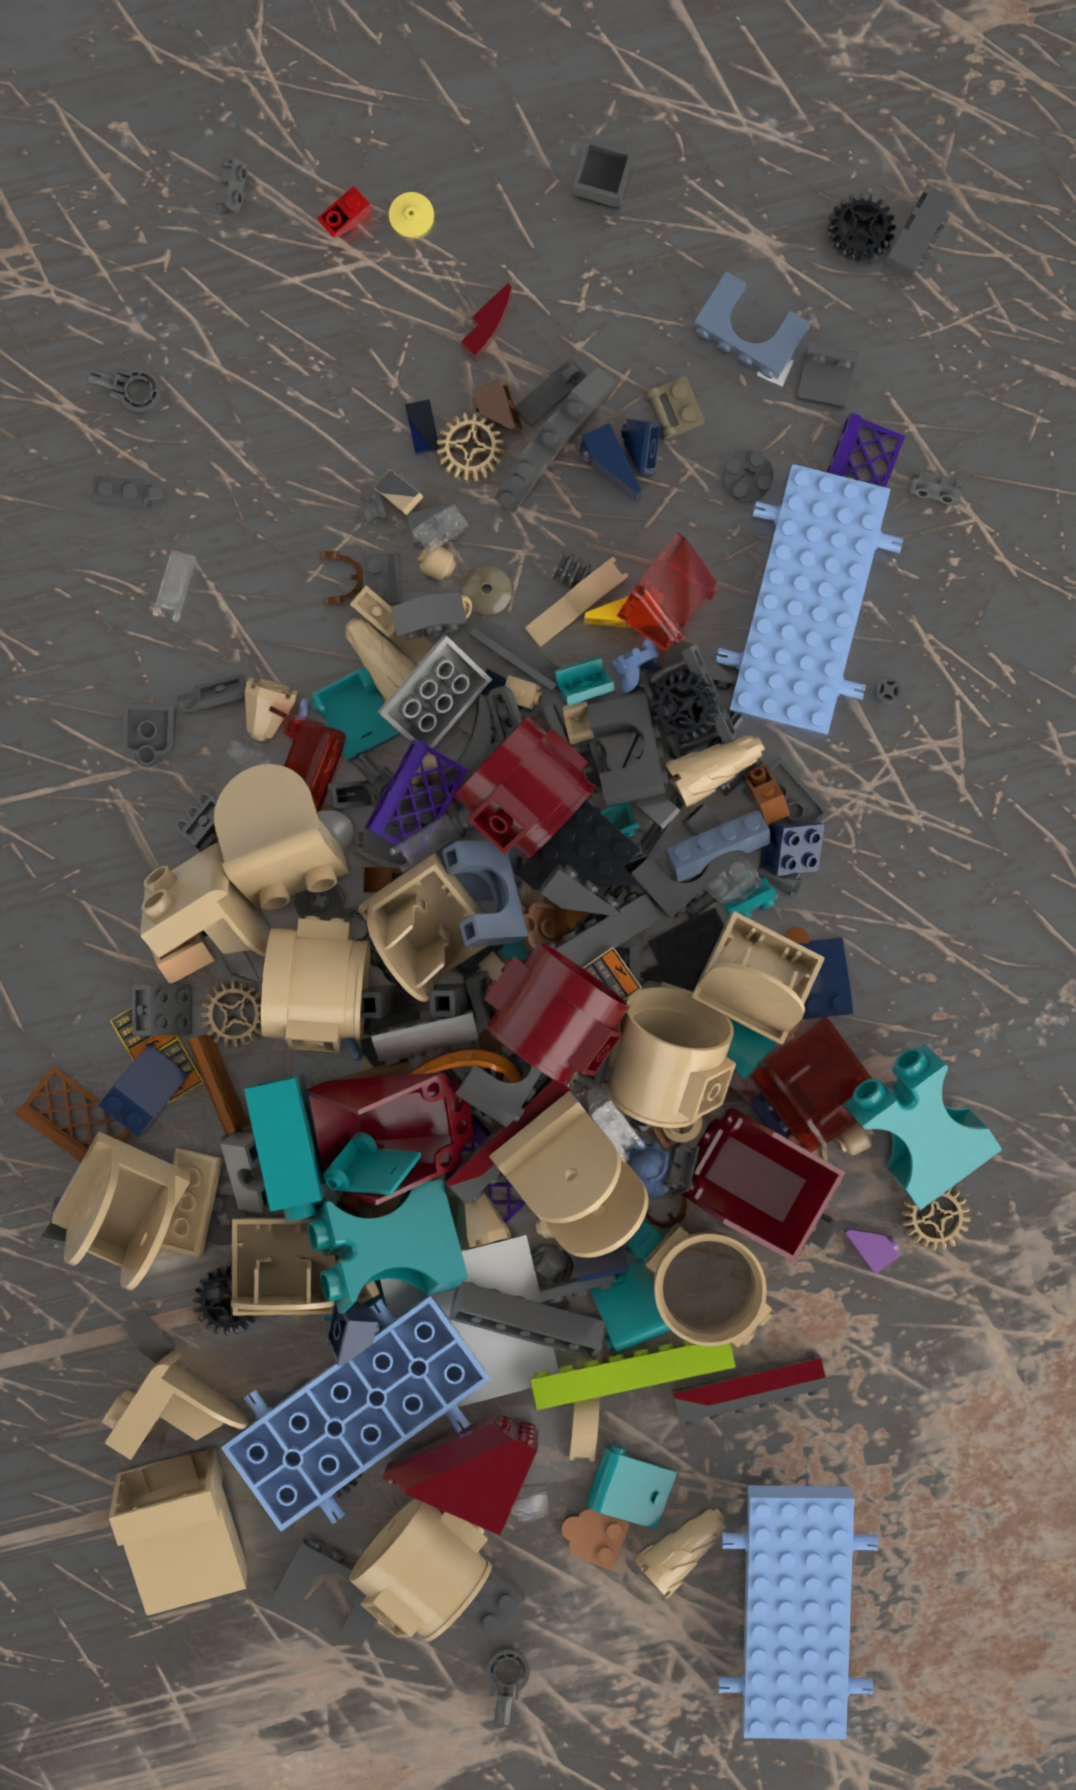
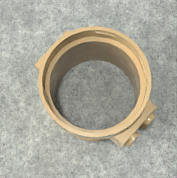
[261,916,370,1054]
[607,987,736,1128]
[644,1222,772,1348]
[349,1498,492,1642]

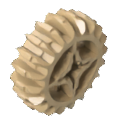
[437,413,504,482]
[201,980,262,1048]
[901,1188,971,1251]

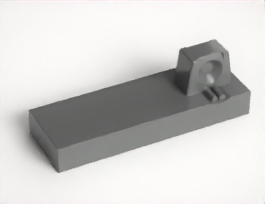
[516,358,587,427]

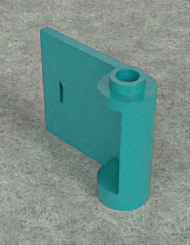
[309,667,400,761]
[726,1018,796,1080]
[323,1132,421,1195]
[590,1258,671,1354]
[585,1444,677,1530]

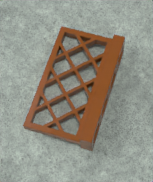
[188,1034,250,1134]
[15,1066,130,1163]

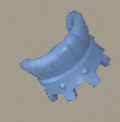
[611,636,662,693]
[623,1137,671,1199]

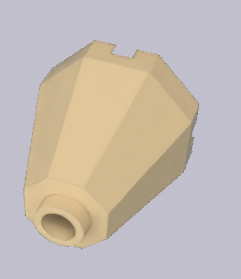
[245,678,298,741]
[457,1192,511,1251]

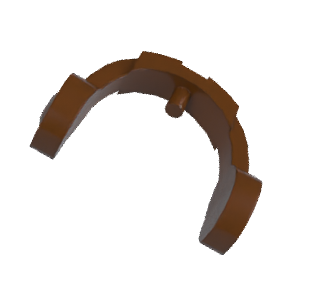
[319,551,363,606]
[645,1194,687,1229]

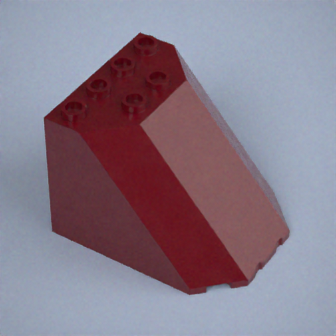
[305,1072,474,1205]
[682,1107,846,1263]
[382,1414,539,1536]

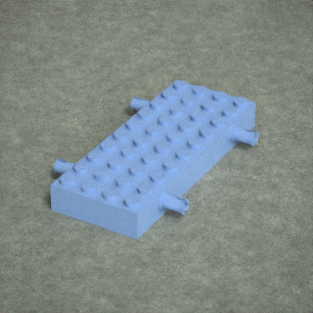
[715,464,903,736]
[221,1295,490,1531]
[718,1485,878,1739]

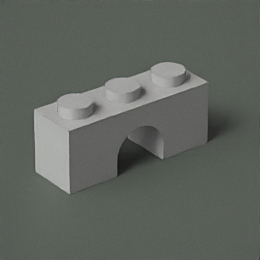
[221,1131,269,1213]

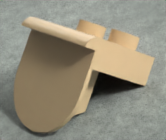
[214,764,350,911]
[140,843,271,958]
[358,852,486,1002]
[691,911,825,1045]
[231,1216,335,1316]
[102,1351,249,1460]

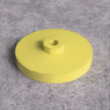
[389,192,434,238]

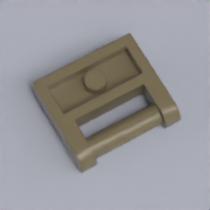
[644,376,705,440]

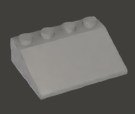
[378,634,492,756]
[371,1008,478,1065]

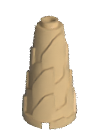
[345,618,417,703]
[664,735,765,809]
[633,1509,727,1599]

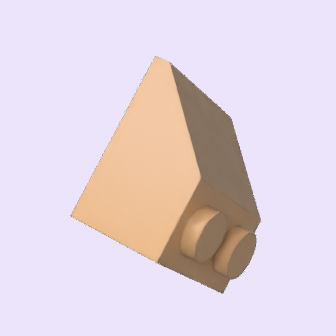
[151,932,215,984]

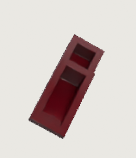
[461,283,512,361]

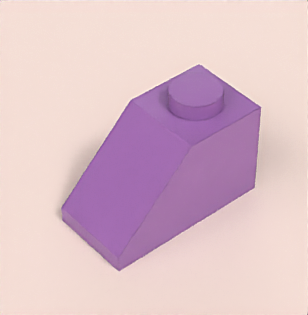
[843,1228,900,1274]

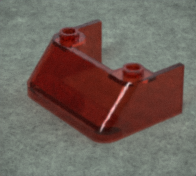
[269,706,346,811]

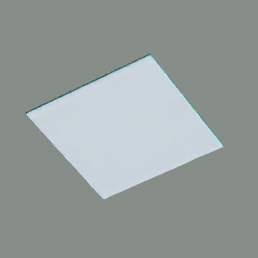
[380,1235,559,1407]

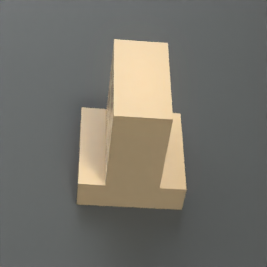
[109,1447,247,1616]

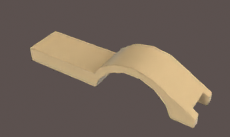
[525,557,629,647]
[350,586,434,664]
[569,1347,603,1462]

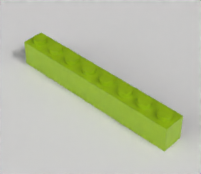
[529,1340,736,1410]

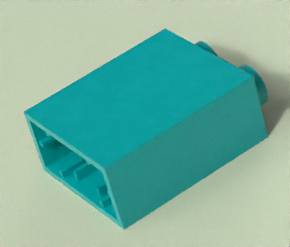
[244,1074,329,1221]

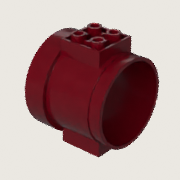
[453,715,596,859]
[484,941,630,1085]

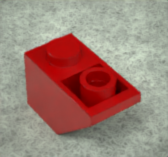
[316,185,372,238]

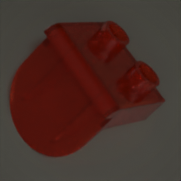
[750,1017,872,1153]

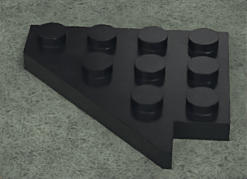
[516,800,640,890]
[640,908,724,992]

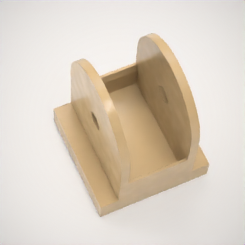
[489,1091,648,1257]
[52,1131,190,1290]

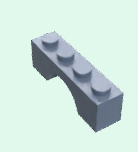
[666,809,770,883]

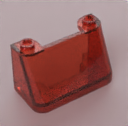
[617,532,719,651]

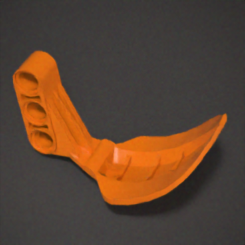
[408,1047,522,1083]

